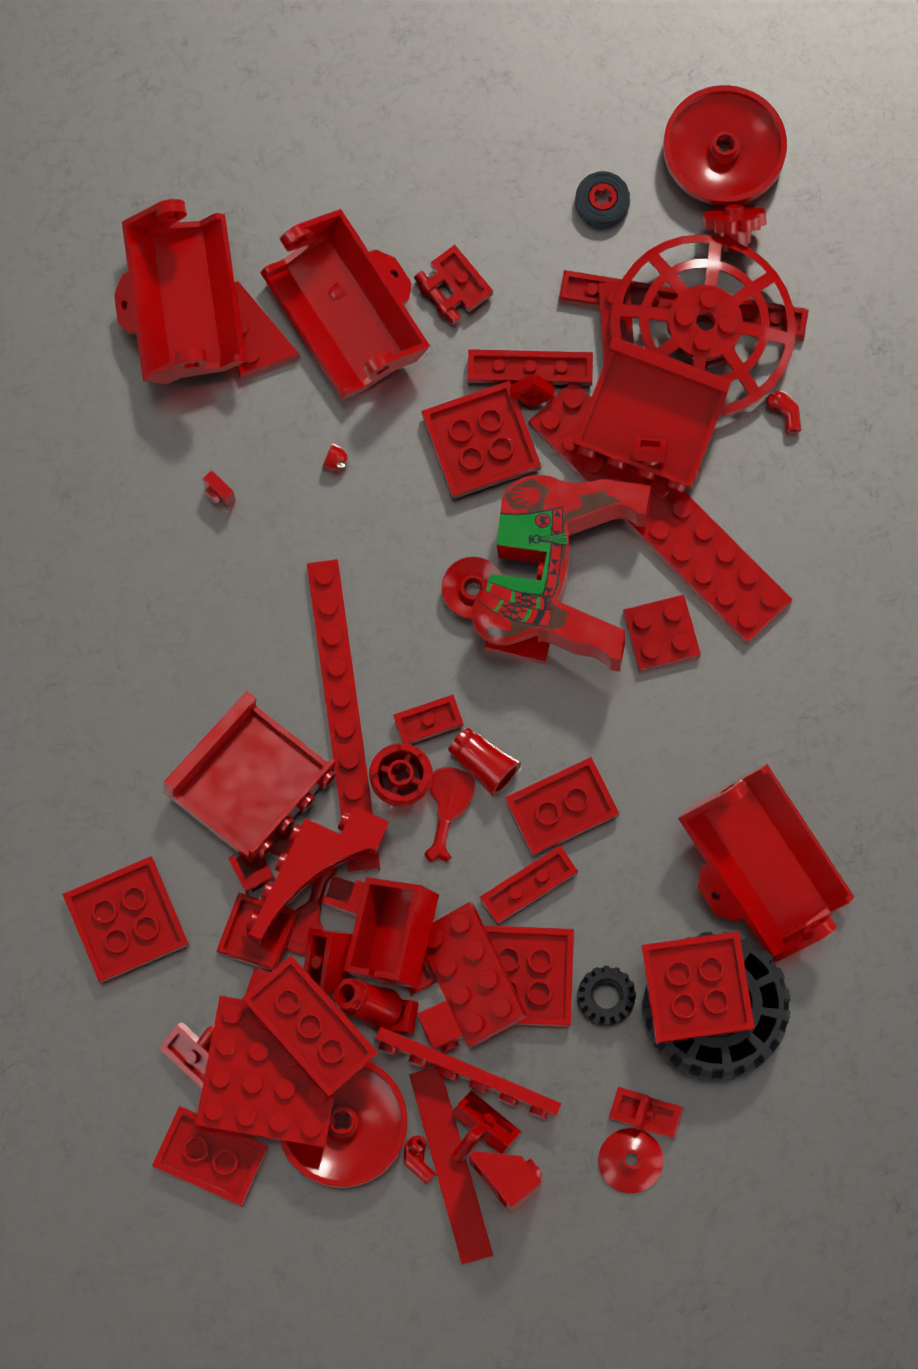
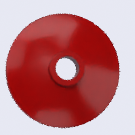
[441,557,502,619]
[598,1128,663,1194]

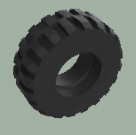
[642,932,791,1081]

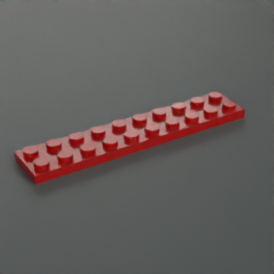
[528,383,793,644]

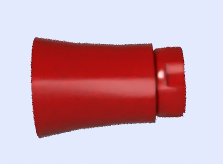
[448,728,521,797]
[333,978,402,1031]

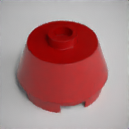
[369,743,433,806]

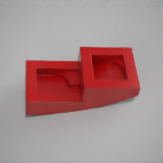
[609,1087,684,1140]

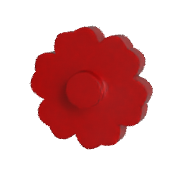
[703,204,767,252]

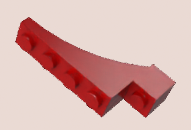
[246,805,389,944]

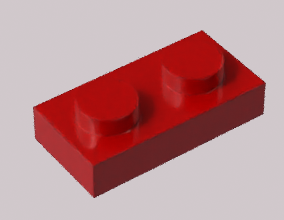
[393,694,464,744]

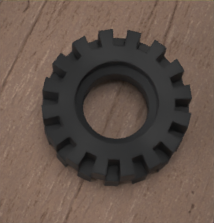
[577,966,636,1027]

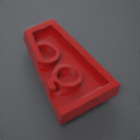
[235,281,300,378]

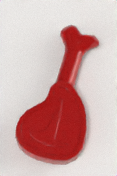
[424,767,475,862]
[286,867,337,957]

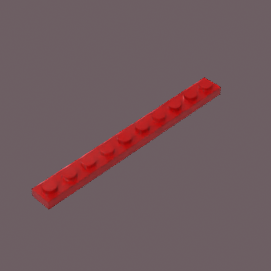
[307,559,381,874]

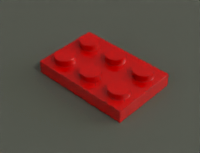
[505,757,620,856]
[152,1106,269,1207]

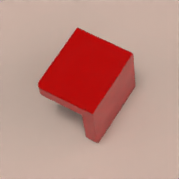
[228,855,275,895]
[321,876,365,918]

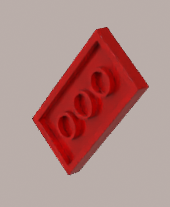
[425,902,528,1048]
[242,955,378,1098]

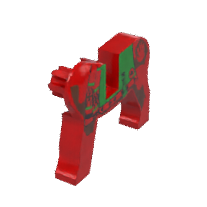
[472,475,651,672]

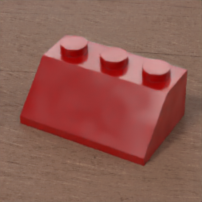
[469,1151,543,1214]

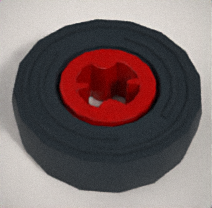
[575,171,630,227]

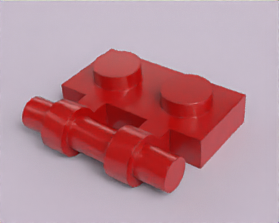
[414,244,493,325]

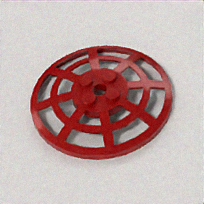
[609,234,796,417]

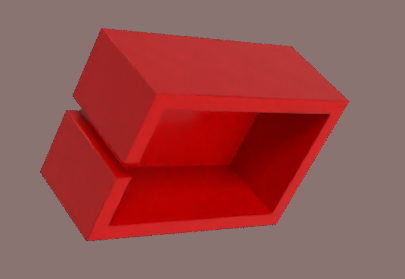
[343,877,439,989]

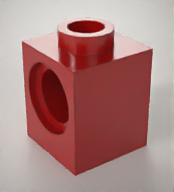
[417,1000,463,1054]

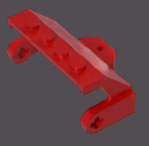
[114,199,246,385]
[260,209,430,400]
[678,764,855,963]

